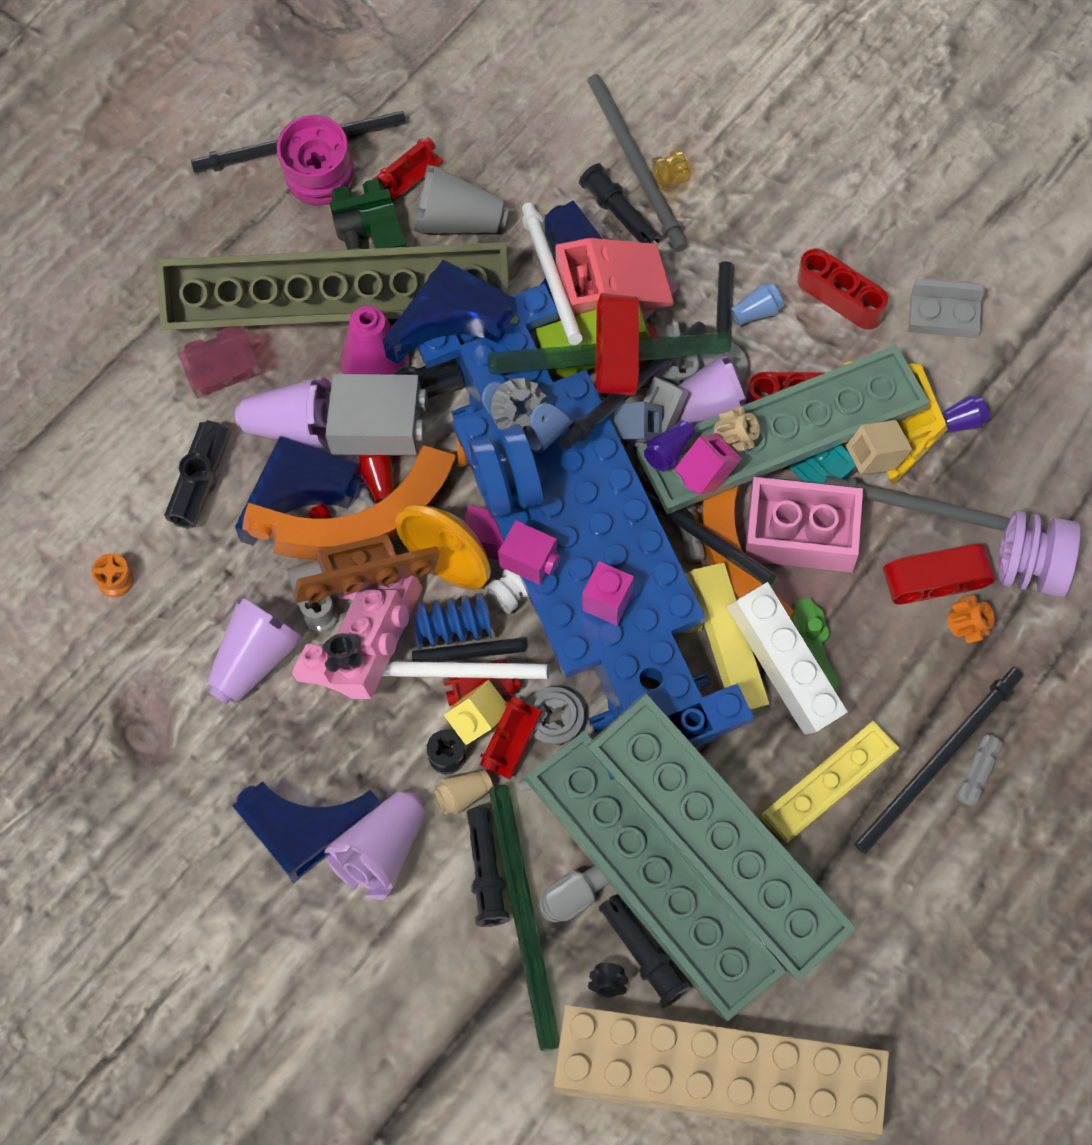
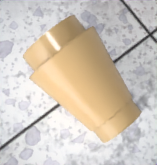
[433,769,493,815]

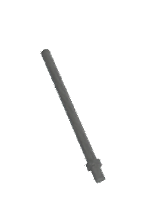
[587,74,688,252]
[824,475,1047,533]

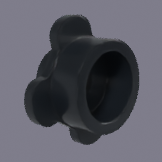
[323,633,363,672]
[588,963,629,997]

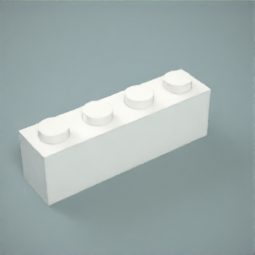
[726,582,847,735]

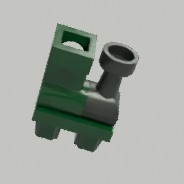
[329,178,407,250]

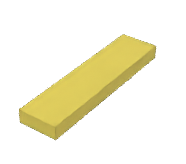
[688,563,769,710]
[760,721,899,846]

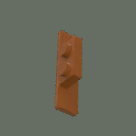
[294,534,440,603]

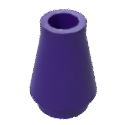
[941,395,990,435]
[644,420,696,472]

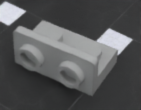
[908,278,985,338]

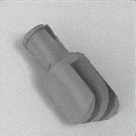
[539,865,609,923]

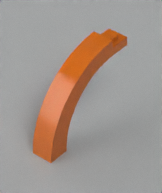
[242,445,456,560]
[701,484,795,621]

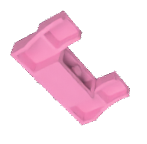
[292,575,423,699]

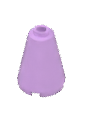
[675,354,746,426]
[235,377,331,449]
[206,597,302,704]
[325,791,425,900]

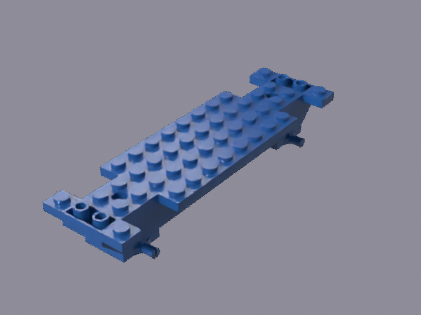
[413,284,754,780]

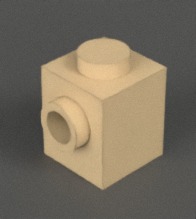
[845,420,912,475]

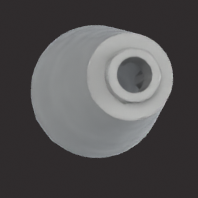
[413,165,509,233]

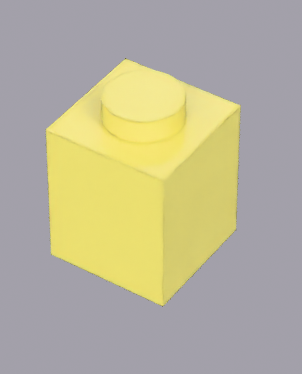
[444,680,507,745]

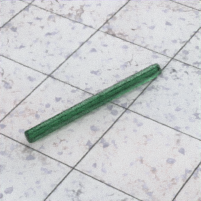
[487,332,732,374]
[489,785,560,1051]

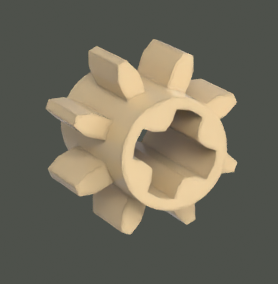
[714,406,760,453]

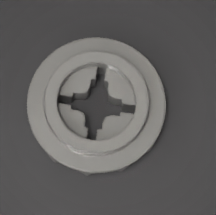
[491,378,547,437]
[527,687,584,746]

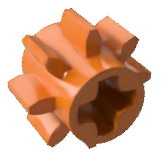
[947,595,995,644]

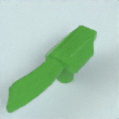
[792,598,840,692]

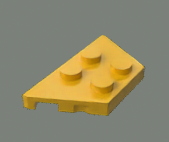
[844,361,948,484]

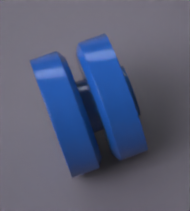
[468,424,543,519]

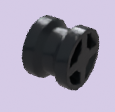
[426,730,466,775]

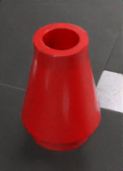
[357,455,394,503]

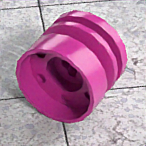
[277,115,355,206]

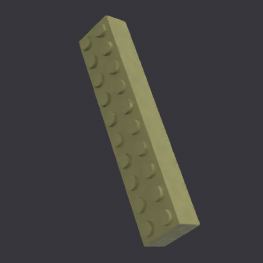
[155,242,509,330]

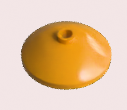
[395,505,491,590]

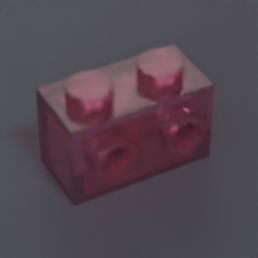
[177,327,262,399]

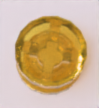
[652,149,690,190]

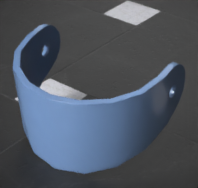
[482,382,572,454]

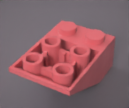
[556,238,674,316]

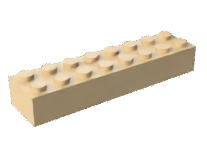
[553,1005,889,1141]

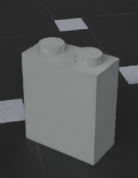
[325,374,428,455]

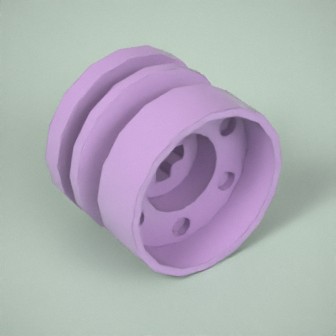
[998,511,1080,597]

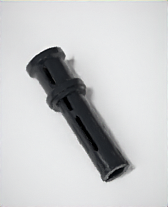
[579,163,662,244]
[466,806,510,927]
[598,894,692,1009]

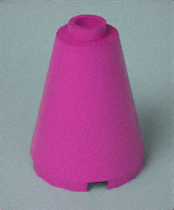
[340,306,409,375]

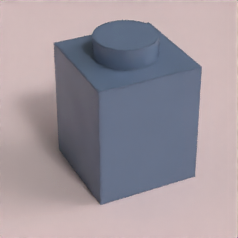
[609,402,662,444]

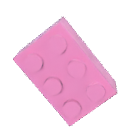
[745,477,863,573]

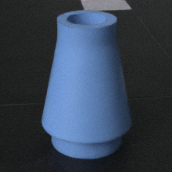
[730,282,784,326]

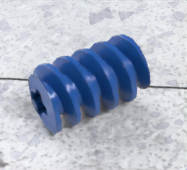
[413,593,492,649]

